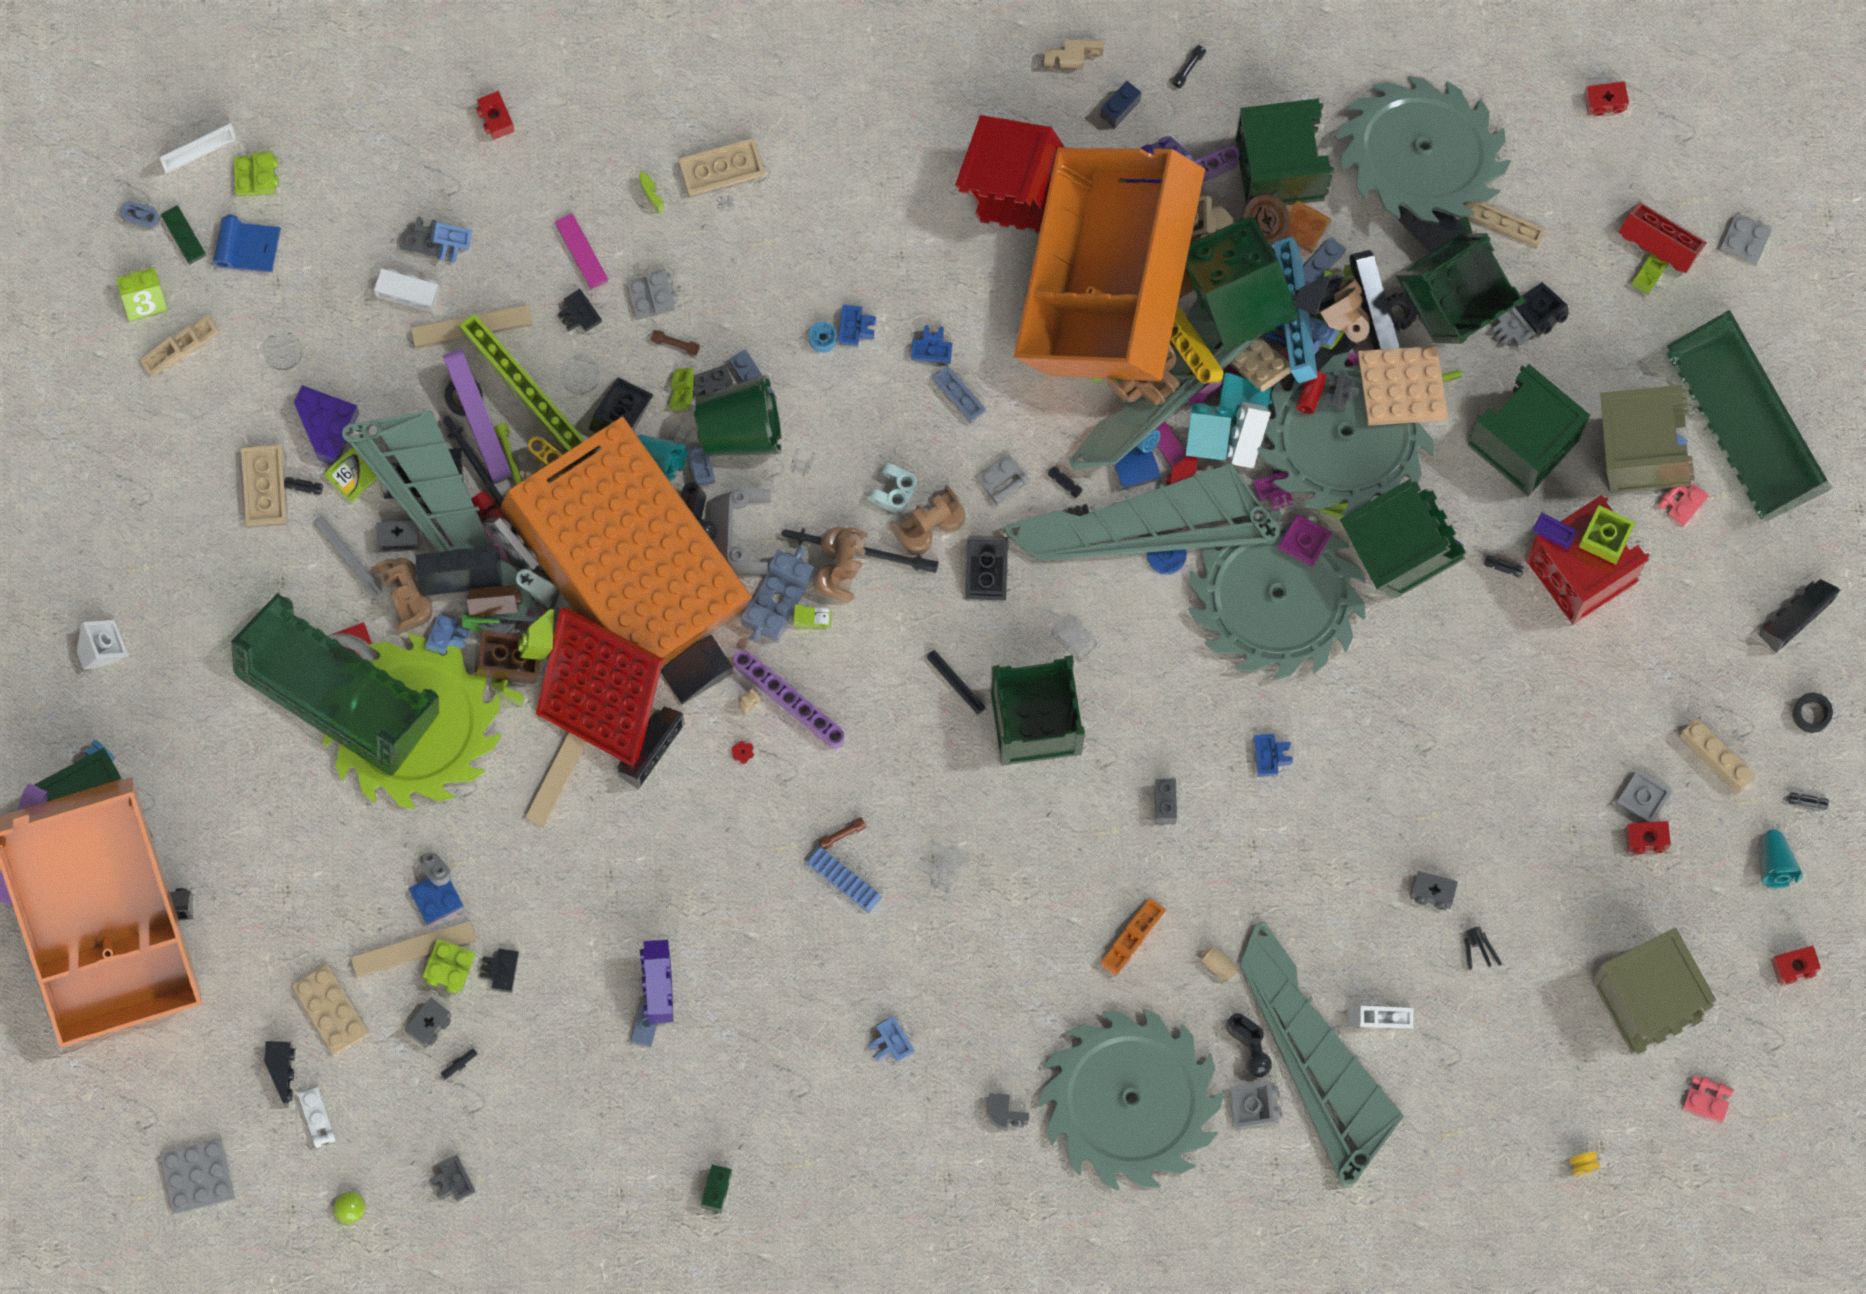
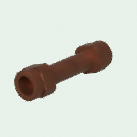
[651,330,700,356]
[818,817,867,850]

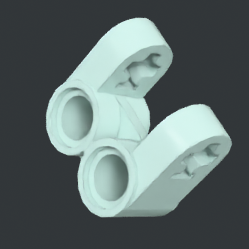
[867,463,917,514]
[516,569,560,609]

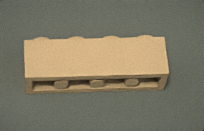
[1679,718,1756,794]

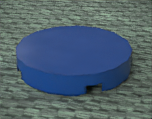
[1147,549,1187,575]

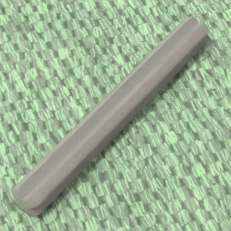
[315,516,382,597]

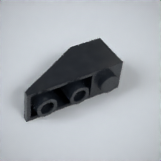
[264,1041,296,1107]

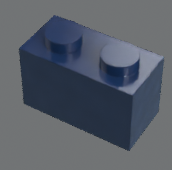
[1100,80,1142,128]

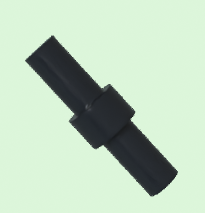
[440,1048,478,1080]

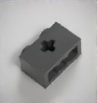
[377,518,419,551]
[1154,779,1177,825]
[1410,871,1458,910]
[405,998,452,1048]

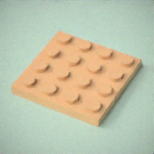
[1357,346,1448,426]

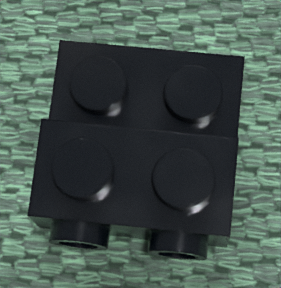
[1515,282,1569,336]

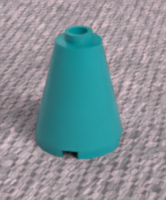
[637,434,688,481]
[1761,829,1803,889]

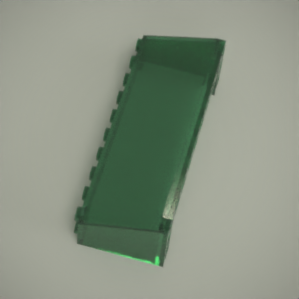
[1666,310,1832,521]
[231,593,439,776]

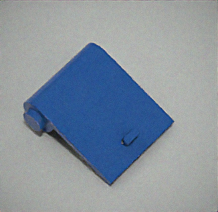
[213,214,281,273]

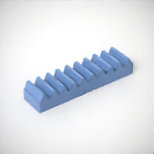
[805,846,882,914]

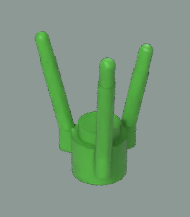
[462,612,499,633]

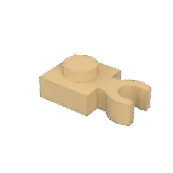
[739,689,761,714]

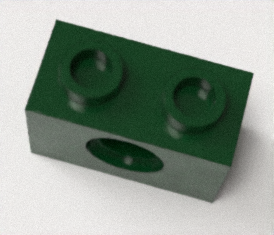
[701,1164,732,1214]

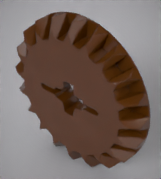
[1243,194,1290,245]

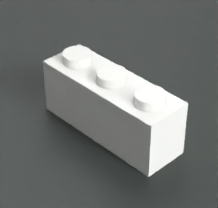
[374,269,440,313]
[1226,402,1271,468]

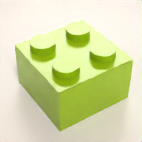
[1579,505,1636,564]

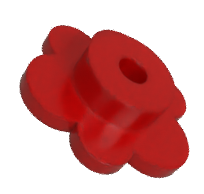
[731,741,754,764]

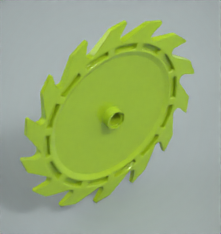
[322,633,502,810]

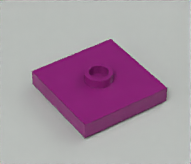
[1278,514,1332,567]

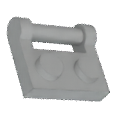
[976,454,1030,505]

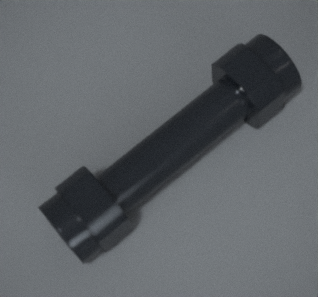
[1171,45,1207,89]

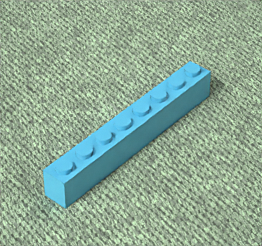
[1274,237,1318,383]

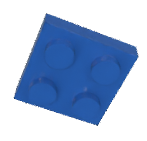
[408,879,464,925]

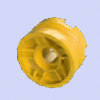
[1568,1152,1601,1176]

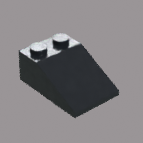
[589,377,654,433]
[966,535,1009,600]
[661,634,733,705]

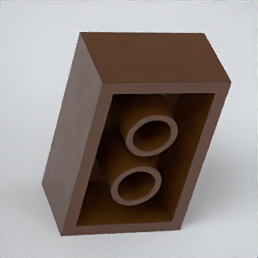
[474,630,540,684]

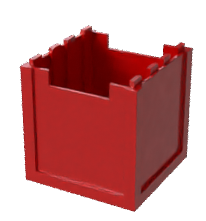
[955,115,1065,233]
[1526,495,1650,625]

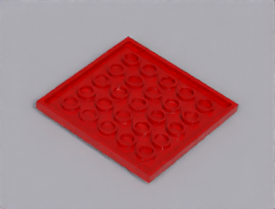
[536,607,664,767]

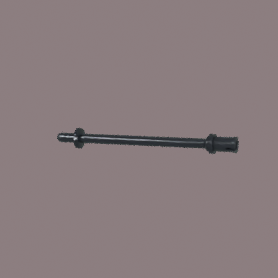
[443,416,526,548]
[781,528,939,574]

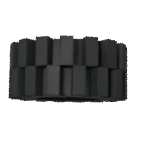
[1386,293,1418,331]

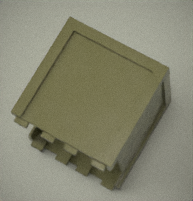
[1600,385,1695,493]
[1592,927,1716,1054]

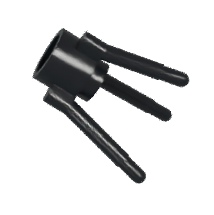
[1463,927,1502,970]

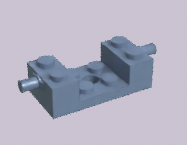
[741,545,814,643]

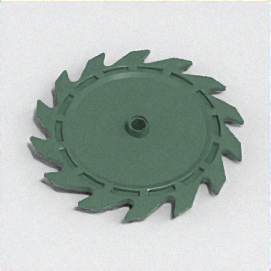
[1336,76,1511,224]
[1257,352,1434,517]
[1188,511,1366,680]
[1038,1009,1224,1191]

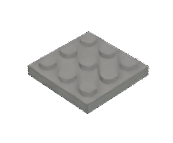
[482,518,539,569]
[160,1138,236,1216]

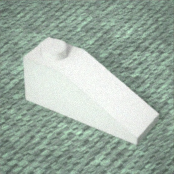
[1347,1006,1414,1029]

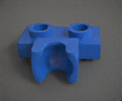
[839,305,876,346]
[911,325,953,364]
[1253,734,1293,777]

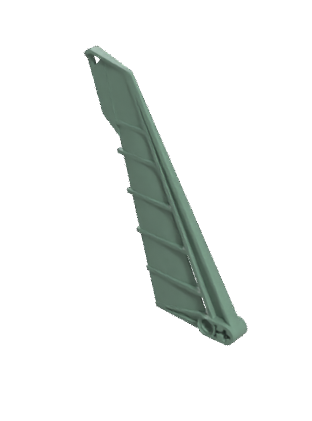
[1069,299,1265,469]
[342,410,541,622]
[1005,463,1280,561]
[1240,922,1404,1188]

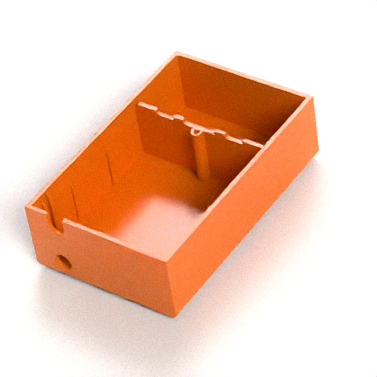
[1014,148,1205,381]
[500,417,753,666]

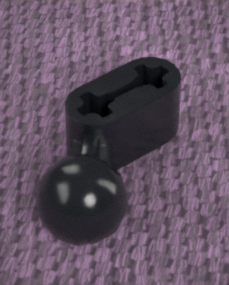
[681,482,717,541]
[1226,1013,1272,1078]

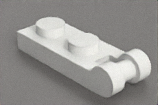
[298,1087,336,1148]

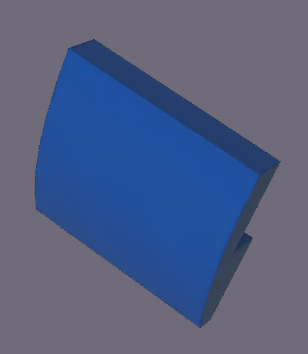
[1113,447,1161,489]

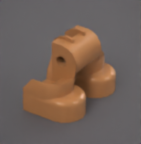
[1320,278,1369,343]
[1106,344,1180,407]
[890,485,965,555]
[813,527,868,603]
[371,558,433,634]

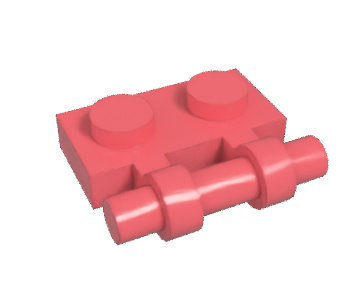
[1658,483,1709,527]
[1683,1075,1734,1123]

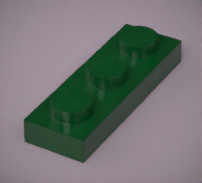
[160,205,206,265]

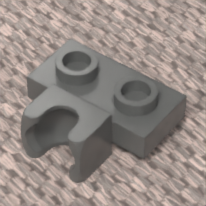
[400,216,440,257]
[693,364,733,397]
[429,1155,476,1202]

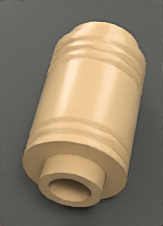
[1201,946,1238,982]

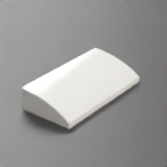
[158,122,237,174]

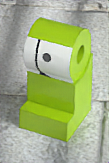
[794,604,832,629]

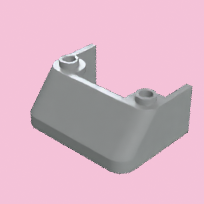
[710,488,771,576]

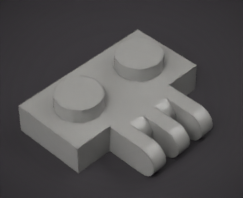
[1490,307,1535,347]

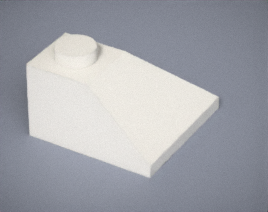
[77,620,128,669]

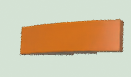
[1100,898,1166,976]

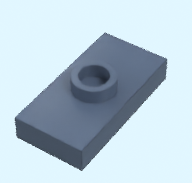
[687,446,715,486]
[631,1002,658,1047]

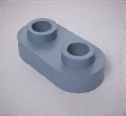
[120,201,160,229]

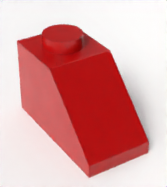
[1166,456,1198,486]

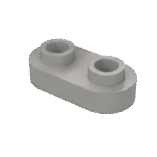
[419,852,451,885]

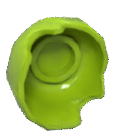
[332,1191,366,1225]

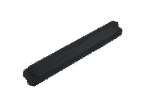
[927,650,986,715]

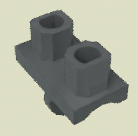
[1324,370,1359,412]

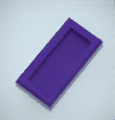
[1532,512,1578,550]

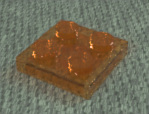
[1284,200,1332,253]

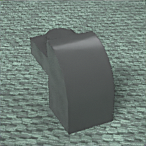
[988,1093,1029,1131]

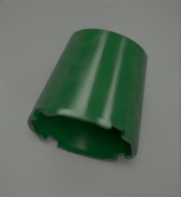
[694,375,782,456]

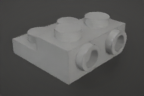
[626,269,678,320]
[1230,1081,1282,1129]

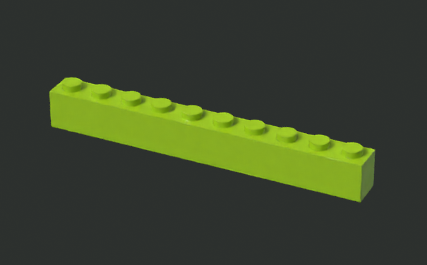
[459,313,596,465]

